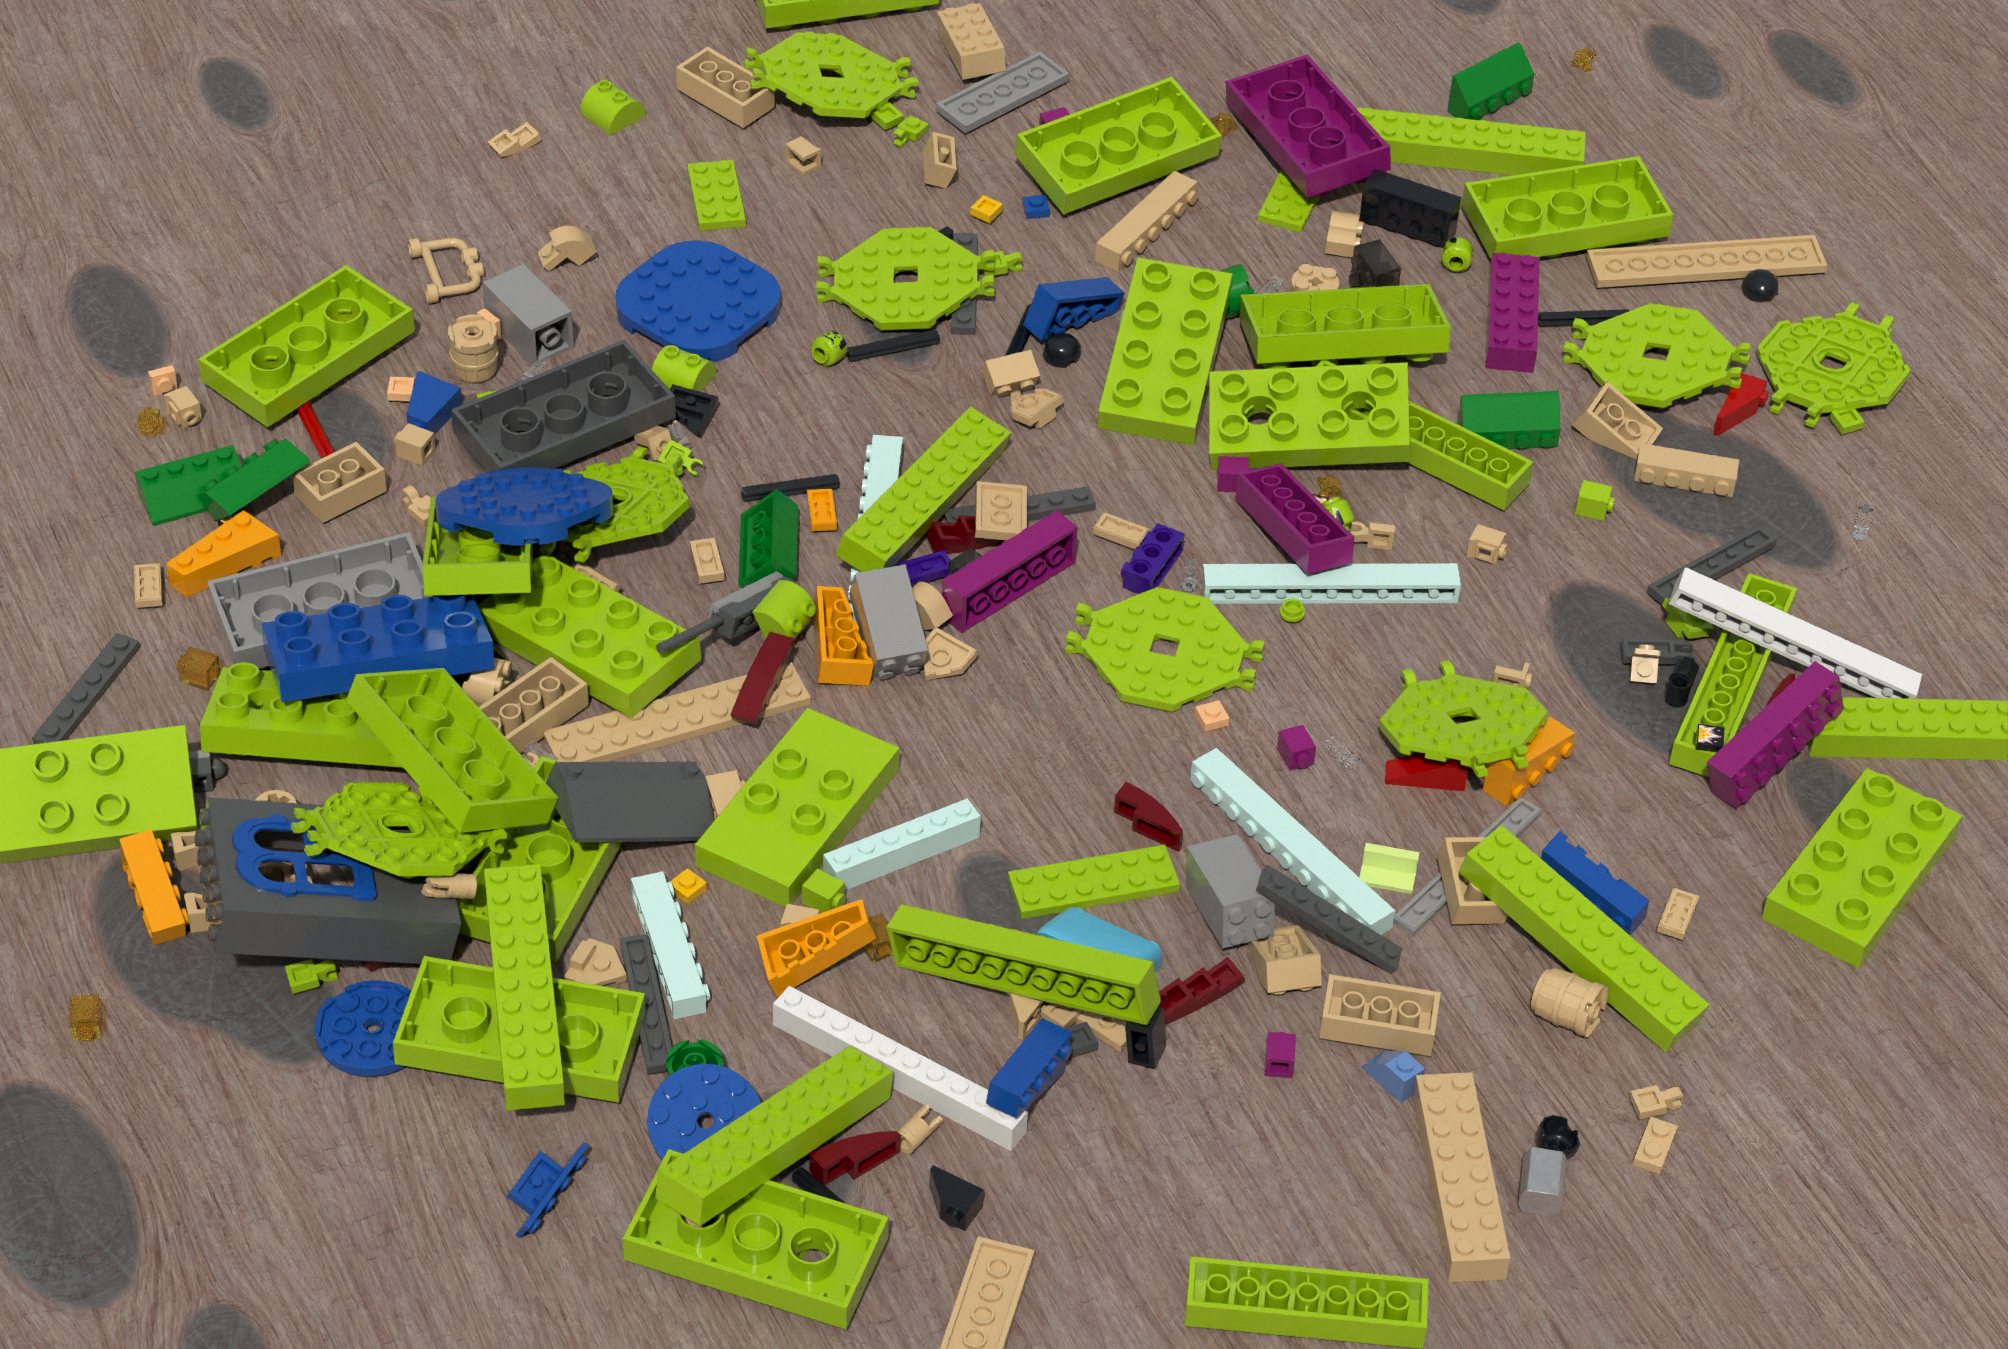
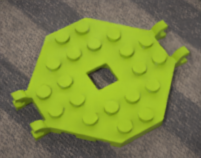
[743,32,918,118]
[816,227,995,330]
[1757,302,1911,428]
[1563,303,1751,408]
[540,446,690,562]
[1065,587,1265,712]
[1379,660,1548,778]
[291,782,507,878]

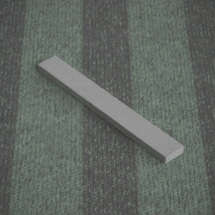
[1393,797,1542,936]

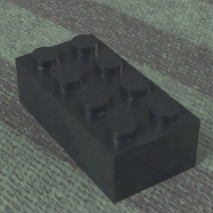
[1359,169,1461,248]

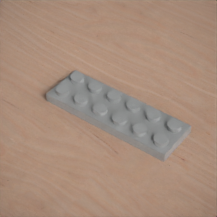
[936,51,1070,133]

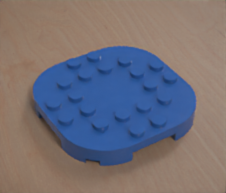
[616,240,780,362]
[435,467,613,546]

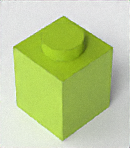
[1575,480,1615,521]
[802,869,846,913]

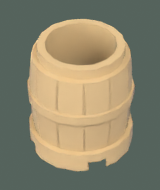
[448,315,498,384]
[1531,968,1609,1037]

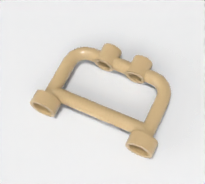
[408,238,484,304]

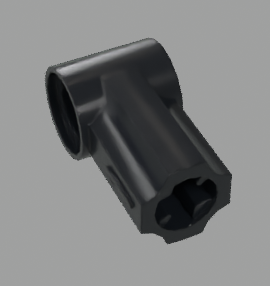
[1664,656,1699,707]

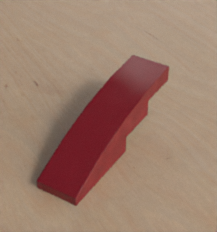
[730,632,795,725]
[1159,957,1246,1025]

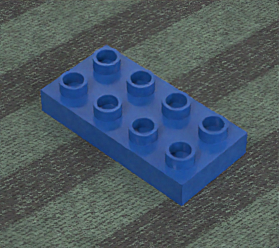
[261,594,495,702]

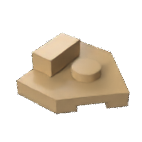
[1010,388,1064,428]
[923,627,978,680]
[564,938,627,986]

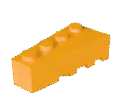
[166,510,281,597]
[813,586,874,686]
[1482,717,1575,807]
[119,830,189,945]
[757,899,877,998]

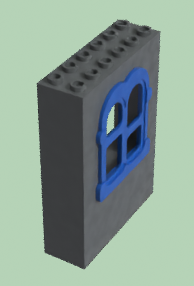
[195,797,461,964]

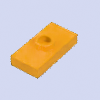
[807,489,837,531]

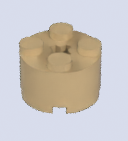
[1290,264,1339,292]
[462,658,512,707]

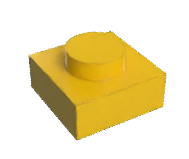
[970,195,1003,223]
[671,868,707,904]

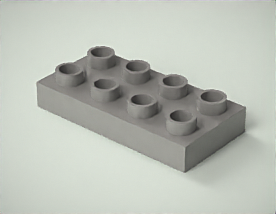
[207,532,433,670]

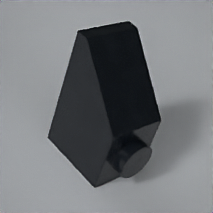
[929,1165,984,1231]

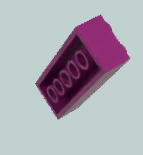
[1485,252,1540,373]
[1235,463,1354,574]
[942,510,1078,633]
[1707,661,1844,809]

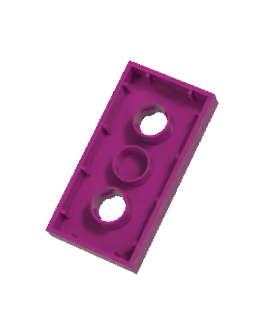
[1225,54,1391,198]

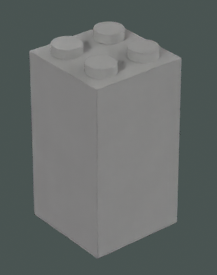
[483,264,574,366]
[849,564,928,680]
[1186,834,1275,948]

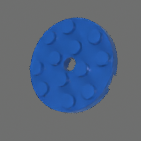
[315,980,411,1076]
[647,1064,761,1161]

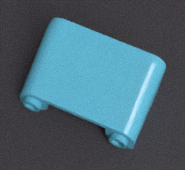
[1035,907,1162,974]

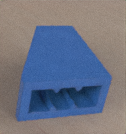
[406,371,462,435]

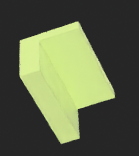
[1359,843,1420,894]

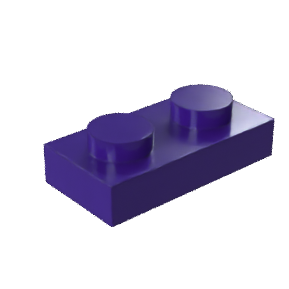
[897,550,955,586]

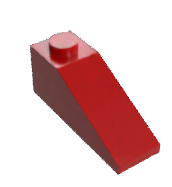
[1714,373,1769,436]
[1385,753,1468,791]

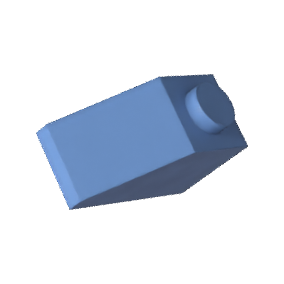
[1362,1051,1425,1103]

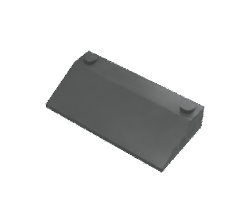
[546,761,715,843]

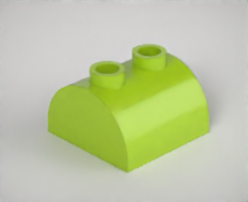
[580,80,645,136]
[651,345,717,392]
[752,580,816,639]

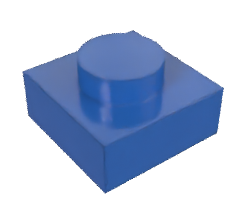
[1022,195,1050,219]

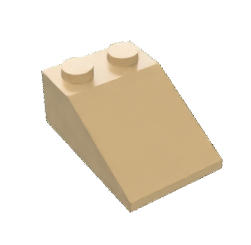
[1572,381,1663,459]
[1247,925,1322,995]

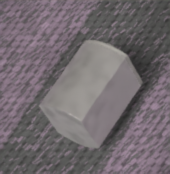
[1518,1147,1567,1217]

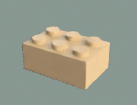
[292,442,387,523]
[1437,837,1508,924]

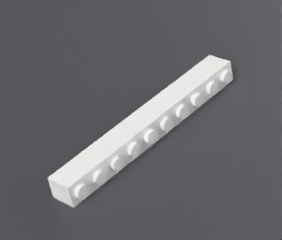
[1669,567,1922,699]
[773,986,1028,1151]

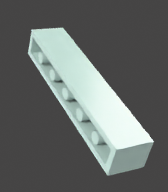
[823,798,981,891]
[631,871,710,1020]

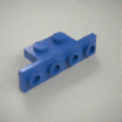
[506,1142,588,1238]

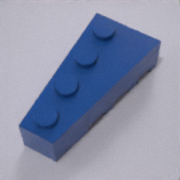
[1023,277,1125,341]
[1541,831,1649,936]
[986,1018,1073,1118]

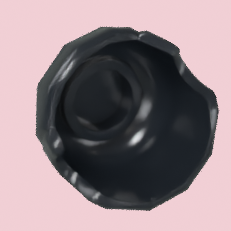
[1742,269,1779,301]
[1042,333,1082,368]
[1536,1115,1580,1159]

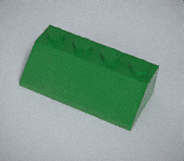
[1447,42,1534,120]
[1457,391,1561,449]
[198,438,311,521]
[135,445,242,526]
[738,489,798,588]

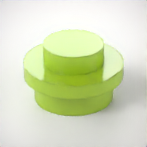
[1279,599,1305,622]

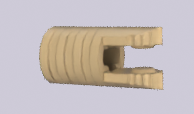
[421,873,477,899]
[897,1103,944,1154]

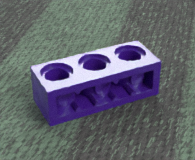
[1121,523,1185,594]

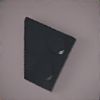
[670,384,719,438]

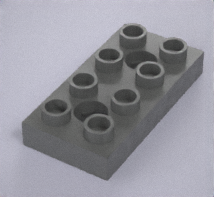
[451,339,676,473]

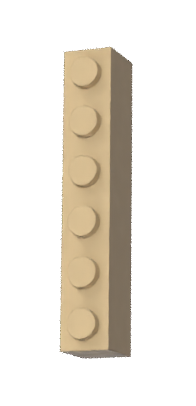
[1095,171,1198,272]

